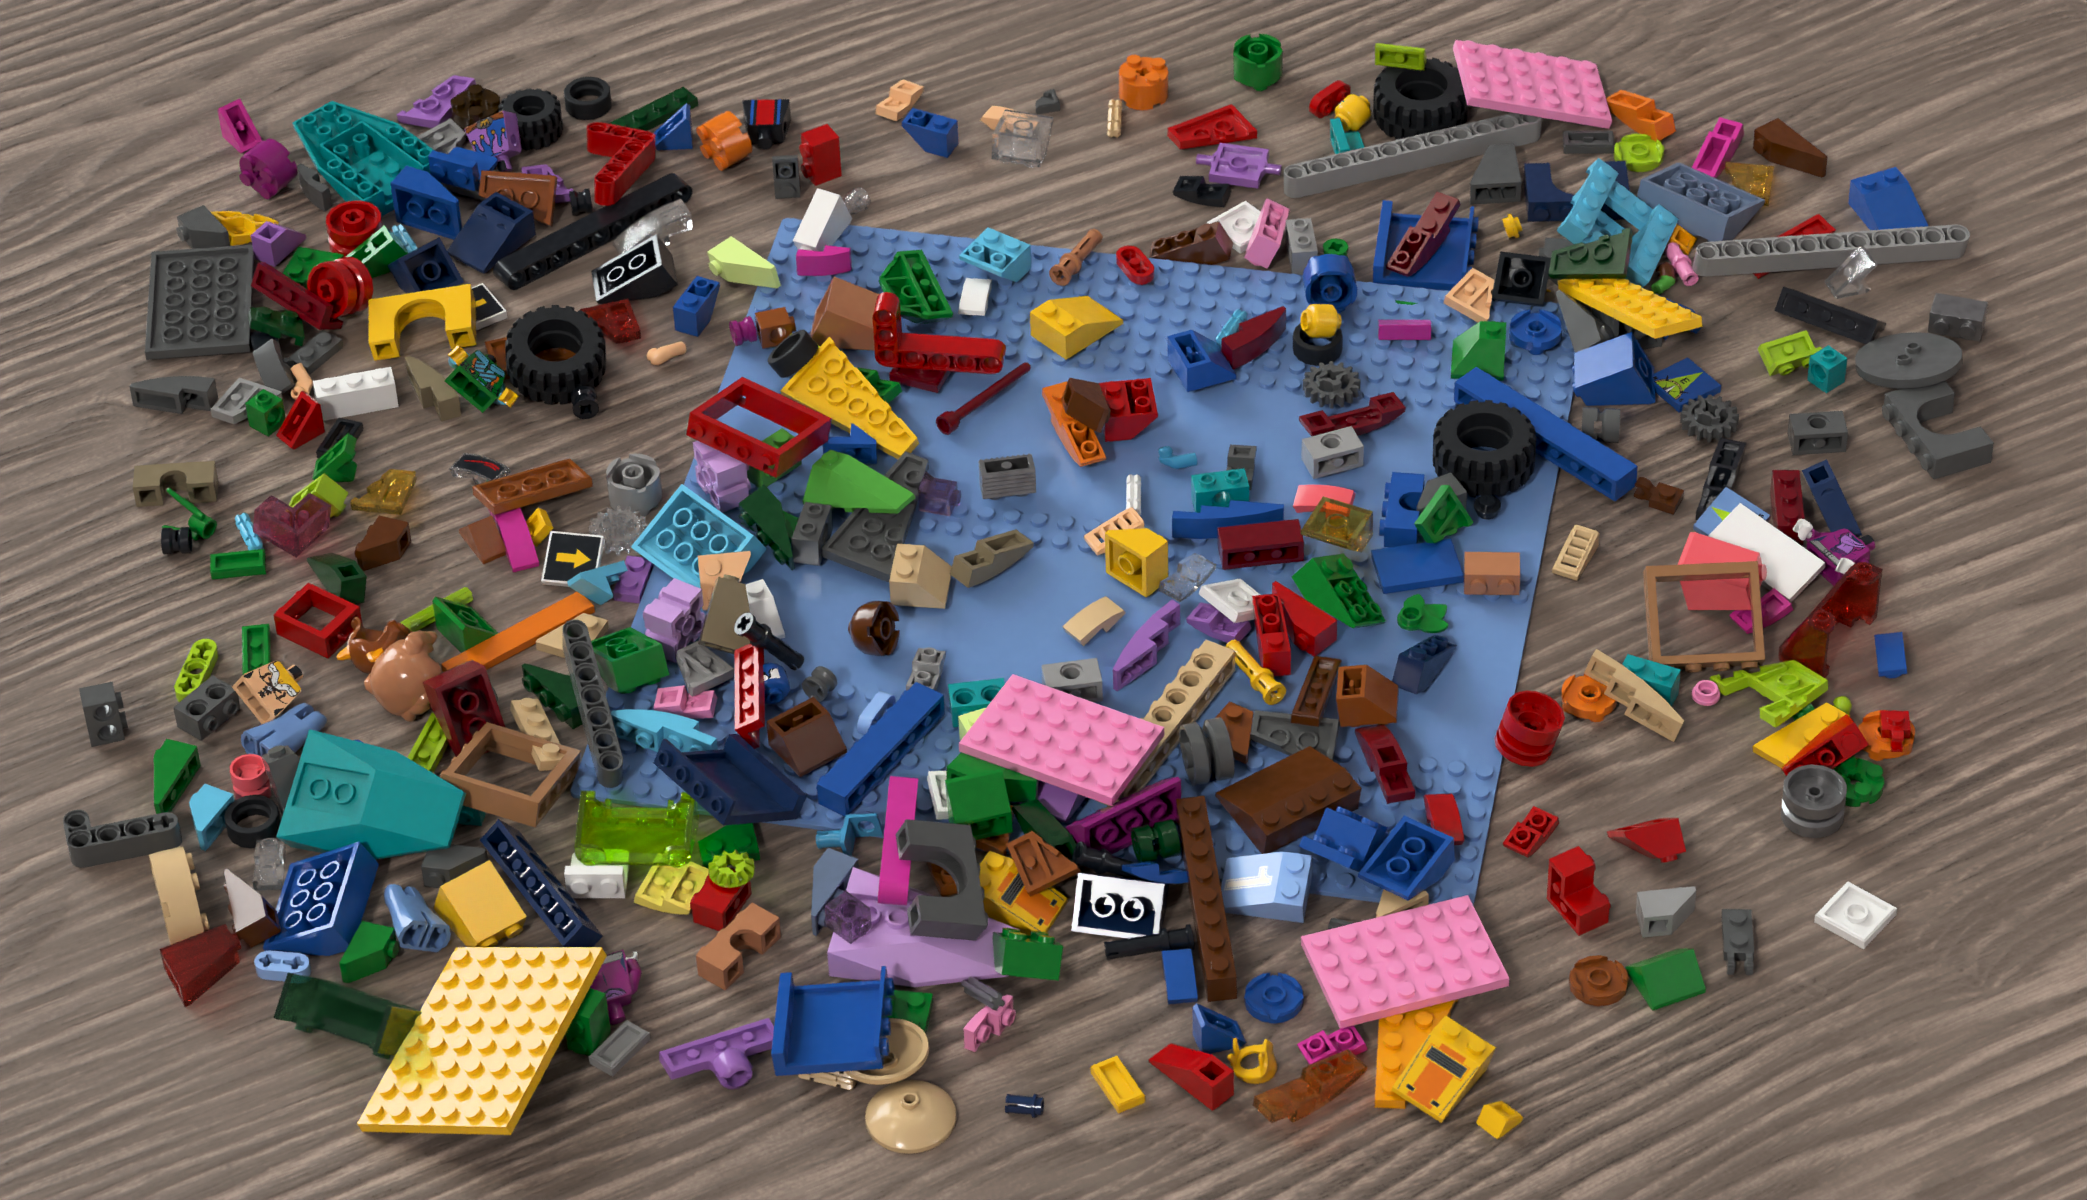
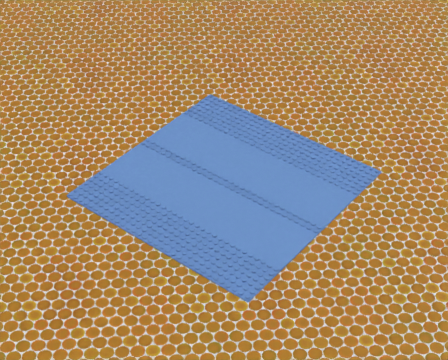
[571,218,1589,906]

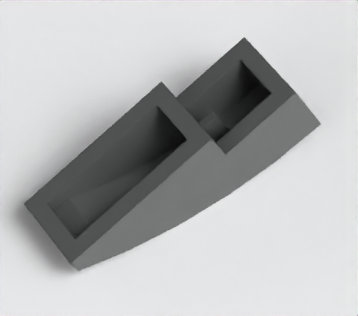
[130,376,218,414]

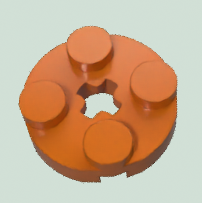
[1561,674,1617,722]
[1858,710,1915,761]

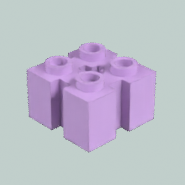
[693,441,751,513]
[643,578,705,663]

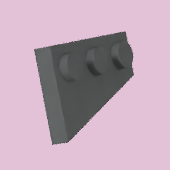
[1251,710,1339,760]

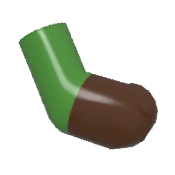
[1651,262,1676,295]

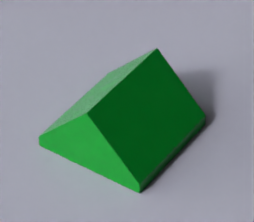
[432,596,498,653]
[1625,948,1706,1011]

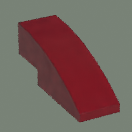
[1221,306,1286,370]

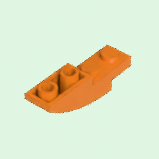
[1042,381,1106,467]

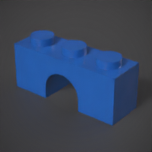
[1379,472,1425,547]

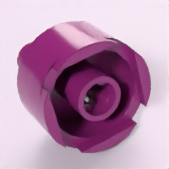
[239,139,298,199]

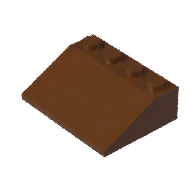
[1215,746,1362,854]

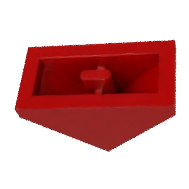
[276,391,325,449]

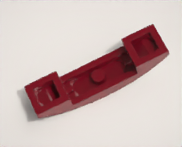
[1299,392,1406,436]

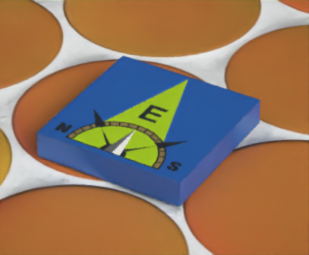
[1646,357,1721,413]

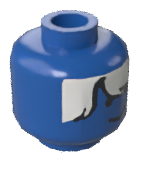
[763,662,790,704]

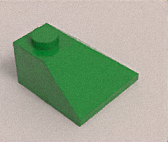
[1451,321,1506,381]

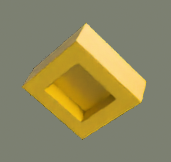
[526,507,553,547]

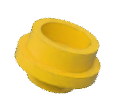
[1502,213,1523,238]

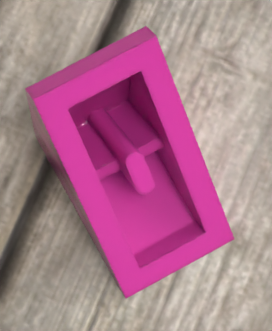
[218,98,262,153]

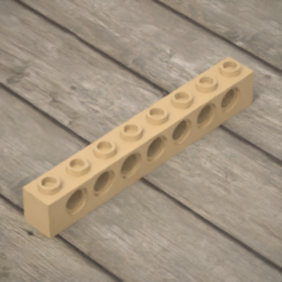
[1095,640,1235,806]

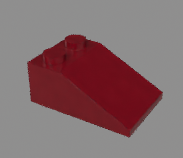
[423,660,506,757]

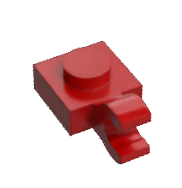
[1879,710,1911,752]

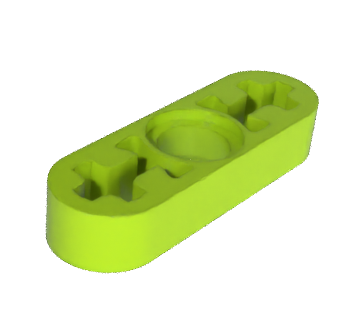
[174,639,218,702]

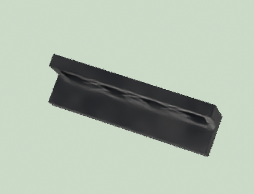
[1774,286,1886,344]

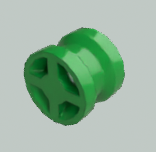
[1323,238,1349,258]

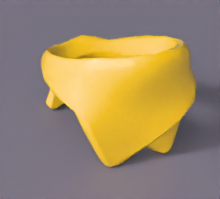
[1227,1038,1277,1084]

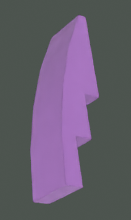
[1113,600,1180,691]

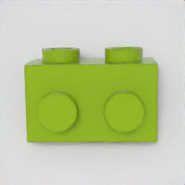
[1758,330,1822,376]

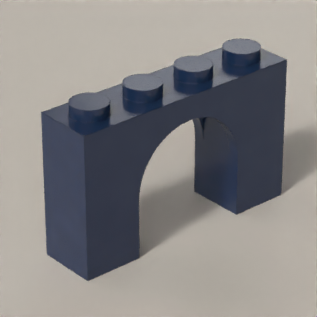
[1523,161,1630,222]

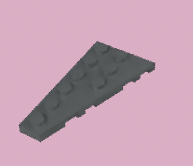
[821,451,929,582]

